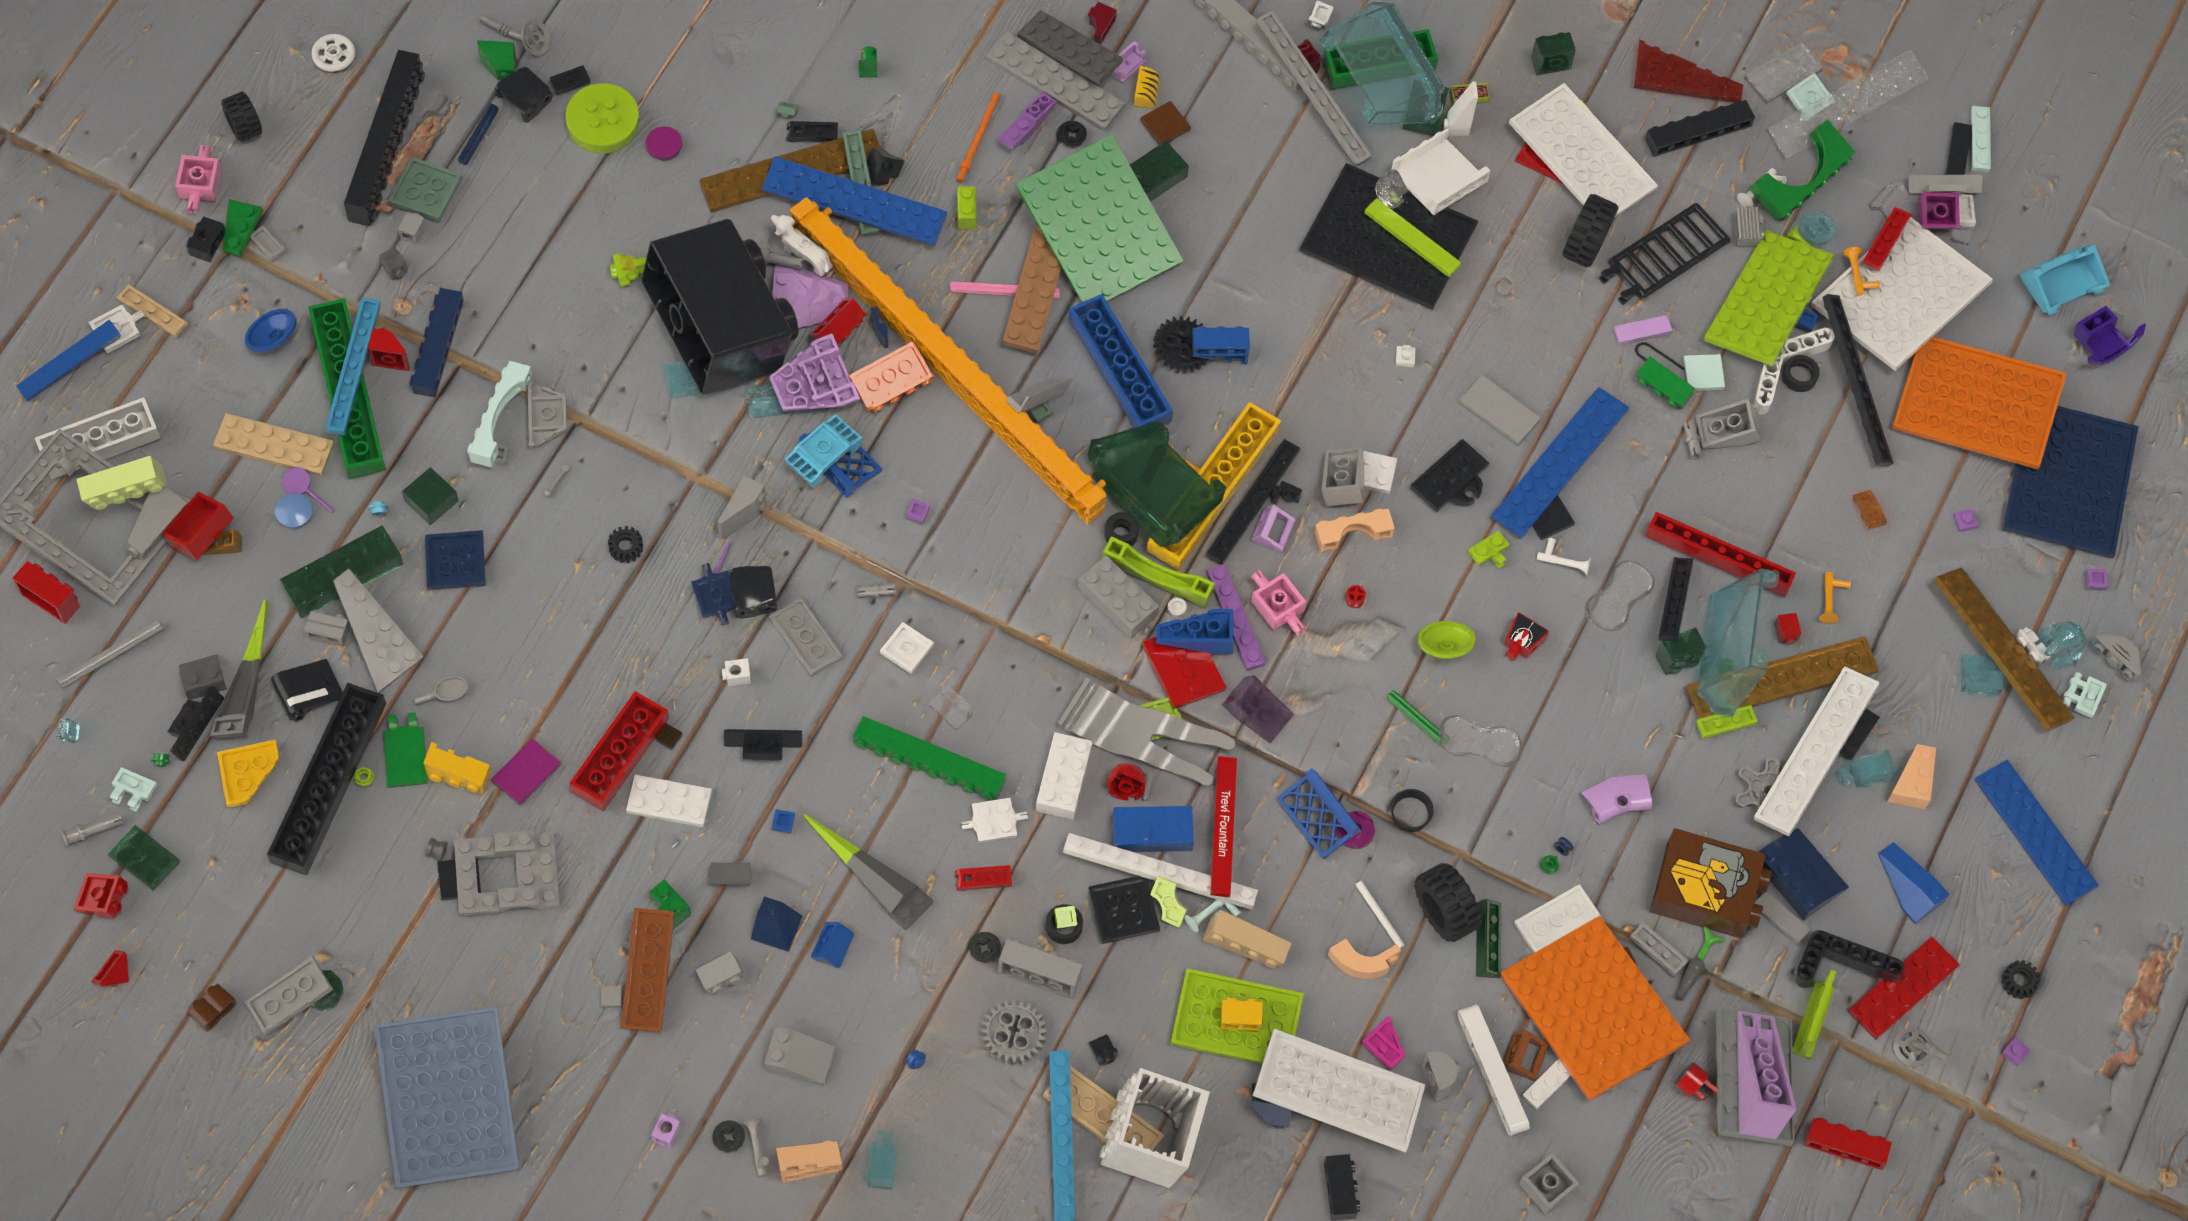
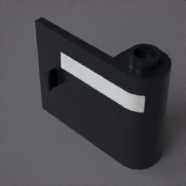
[271,659,343,721]

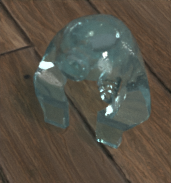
[2039,621,2086,671]

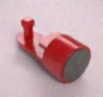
[1675,1062,1717,1118]

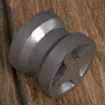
[426,838,448,861]

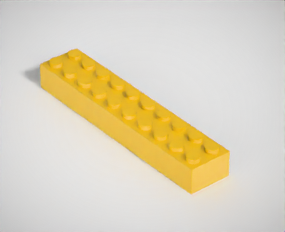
[1147,402,1281,571]

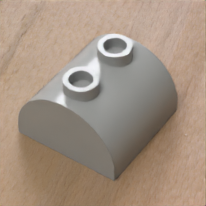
[1422,1051,1461,1103]

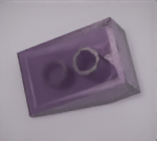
[1222,675,1294,743]

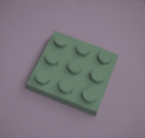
[388,157,462,222]

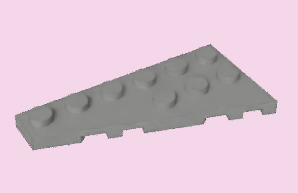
[333,569,423,693]

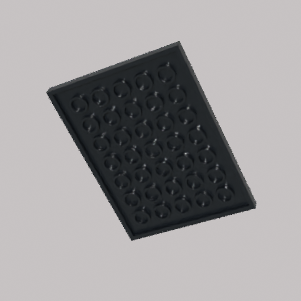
[1300,163,1478,310]

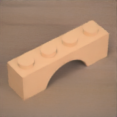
[1314,509,1395,552]

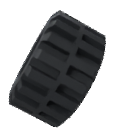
[221,91,262,142]

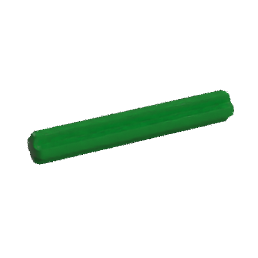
[1387,690,1449,746]

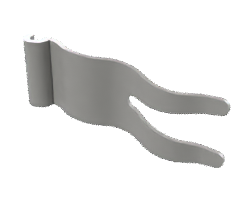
[1057,677,1235,786]

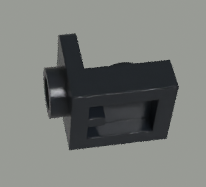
[1272,481,1302,504]
[1089,1034,1118,1065]

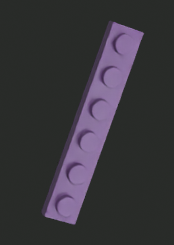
[1206,564,1265,671]

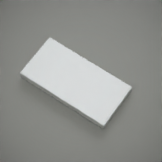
[1513,884,1601,953]

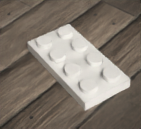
[626,775,712,827]

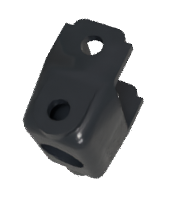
[494,67,553,123]
[729,566,777,619]

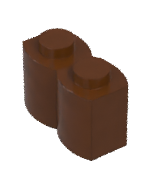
[188,984,237,1032]

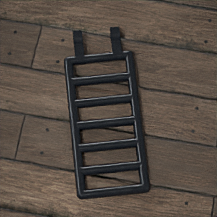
[1599,203,1730,305]

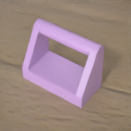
[1251,504,1295,552]

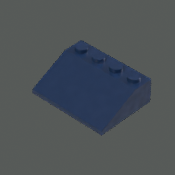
[1759,828,1849,920]

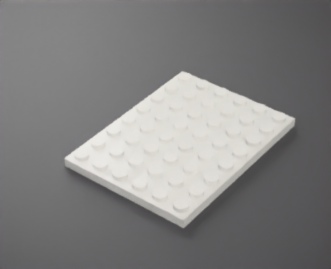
[1811,218,1993,371]

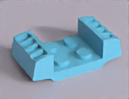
[784,414,863,488]

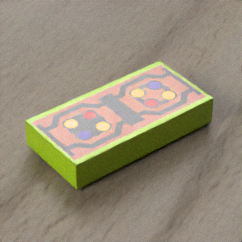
[1451,83,1489,104]

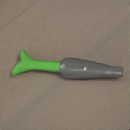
[1676,926,1725,1001]

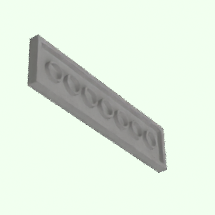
[986,31,1125,132]

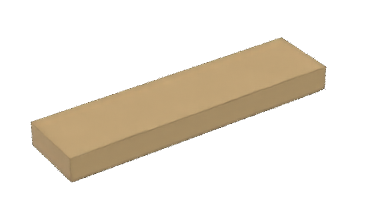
[117,284,188,338]

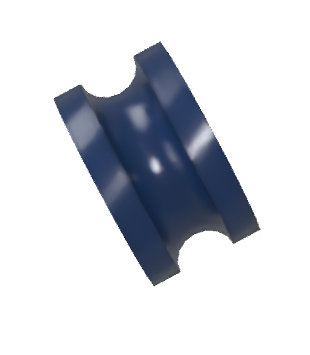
[1554,837,1574,856]

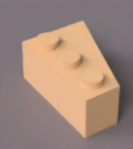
[1887,744,1936,809]

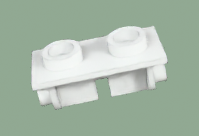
[2015,627,2051,667]

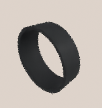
[1391,789,1434,832]

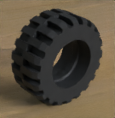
[1562,194,1619,268]
[1414,863,1482,942]

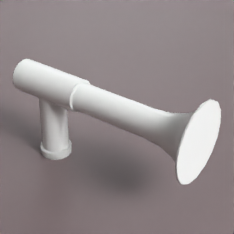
[1737,168,1787,207]
[1537,538,1591,577]

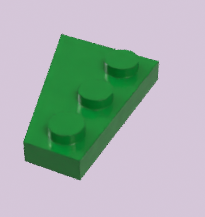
[223,199,264,257]

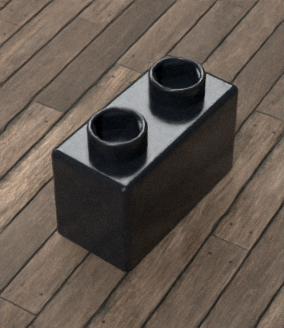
[641,219,799,395]

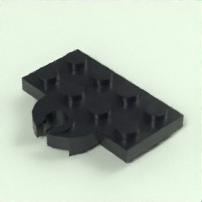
[1410,439,1489,512]

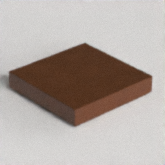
[1140,101,1191,147]

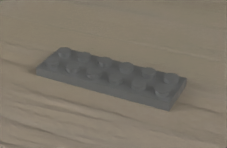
[1017,10,1123,85]

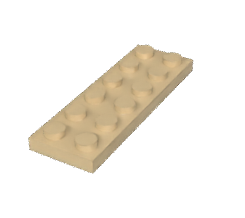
[213,413,335,477]
[1043,1066,1165,1151]

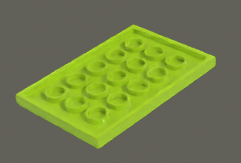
[1170,968,1304,1064]

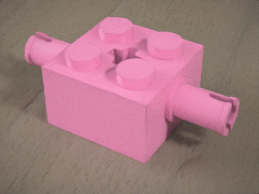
[175,145,222,214]
[1251,570,1306,636]

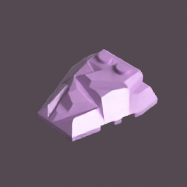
[773,265,849,329]
[769,334,860,411]

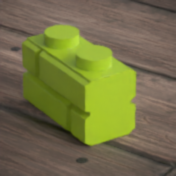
[957,186,976,229]

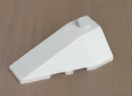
[1443,82,1478,136]

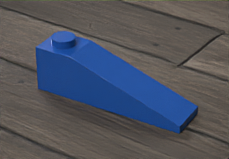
[1156,609,1233,654]
[1878,842,1950,924]

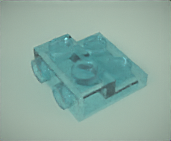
[662,358,701,400]
[1961,654,2003,697]

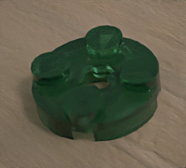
[310,970,344,1011]

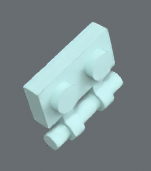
[2063,672,2107,718]

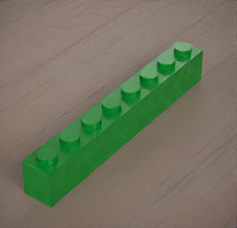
[853,716,1006,801]

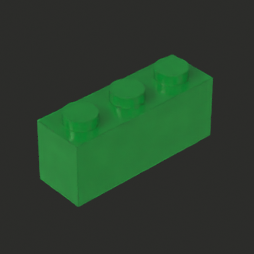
[1636,356,1696,409]

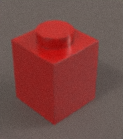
[1774,613,1802,644]

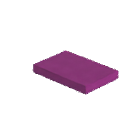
[491,739,561,805]

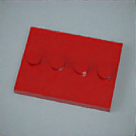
[1142,637,1227,709]

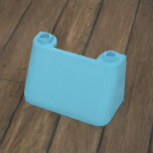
[2019,244,2110,315]

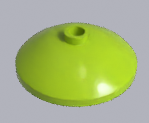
[1418,621,1476,659]

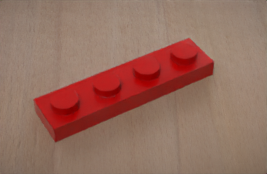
[1863,207,1911,271]

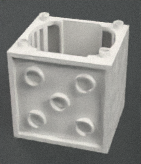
[1099,1068,1210,1188]

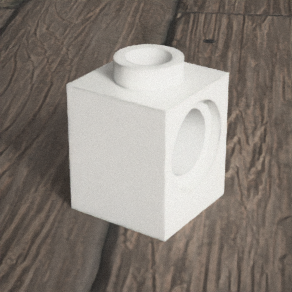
[722,658,751,687]

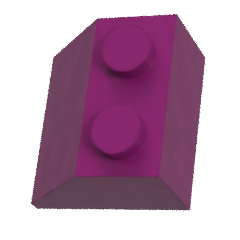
[1918,192,1960,229]

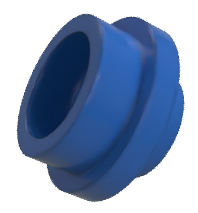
[906,1050,926,1069]

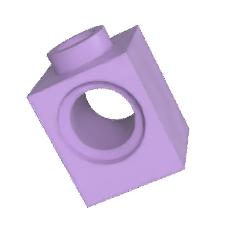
[651,1113,681,1149]

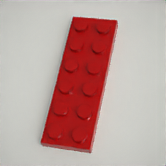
[1848,936,1960,1040]

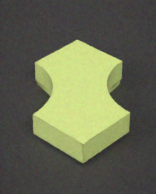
[1151,875,1188,928]

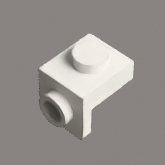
[1308,1,1334,29]

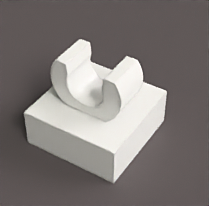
[1395,345,1415,367]

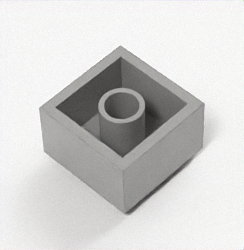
[1519,1153,1580,1215]

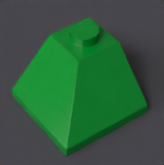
[477,40,517,80]

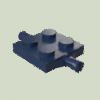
[691,563,737,625]

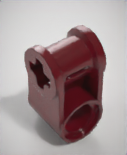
[1297,39,1321,74]

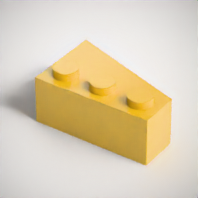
[424,742,492,793]

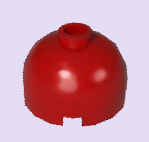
[1107,763,1146,801]

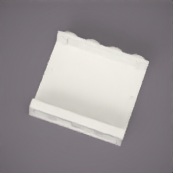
[1391,129,1491,215]

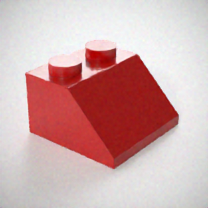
[368,328,410,371]

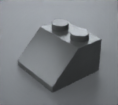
[179,654,227,700]

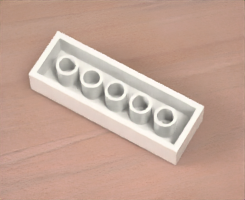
[35,397,161,479]

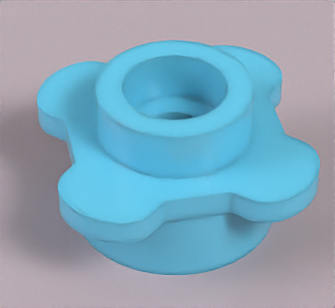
[368,501,389,515]

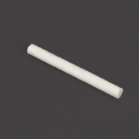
[1356,881,1405,949]

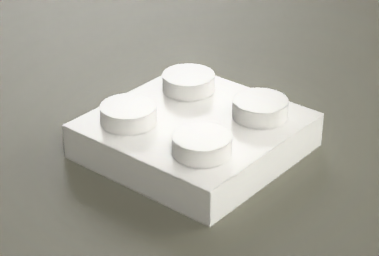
[1363,451,1397,494]
[880,622,934,674]

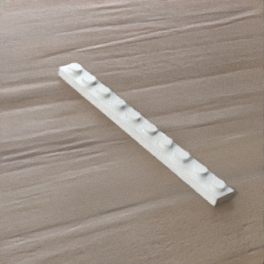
[1063,833,1258,910]

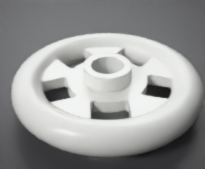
[312,34,355,72]

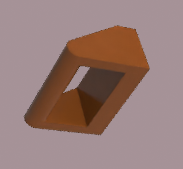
[1503,1030,1549,1081]

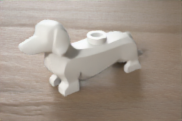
[771,215,833,277]

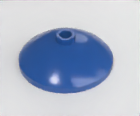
[245,309,297,352]

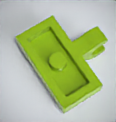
[1468,531,1510,569]

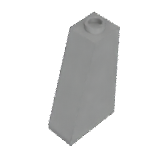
[127,487,187,559]

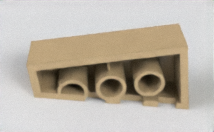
[1201,910,1291,969]

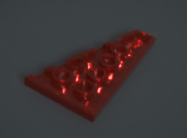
[1634,39,1743,103]

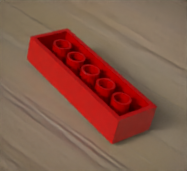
[569,691,669,811]

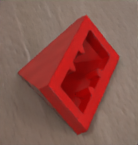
[91,950,129,987]

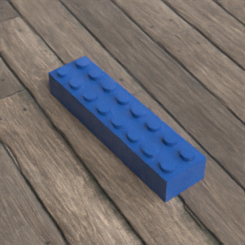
[1068,294,1173,437]

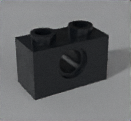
[186,216,225,262]

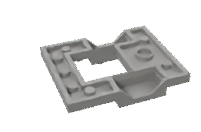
[454,830,560,916]

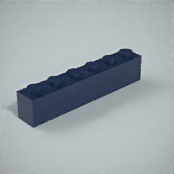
[410,288,464,398]

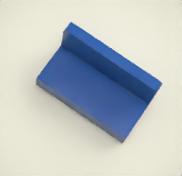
[811,922,854,968]

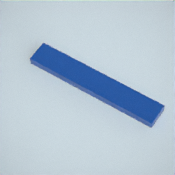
[16,319,121,401]

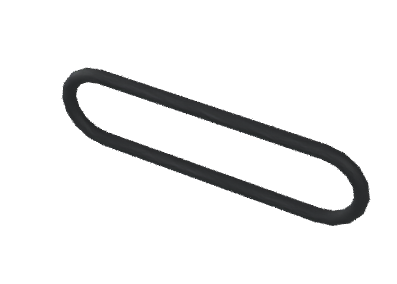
[1635,342,1685,371]

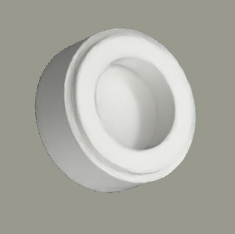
[1167,598,1187,618]

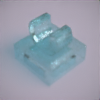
[56,717,79,743]

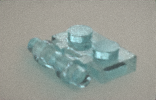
[746,383,787,419]

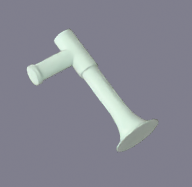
[1184,899,1242,933]

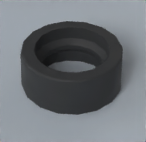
[1782,355,1820,392]
[1045,904,1083,944]

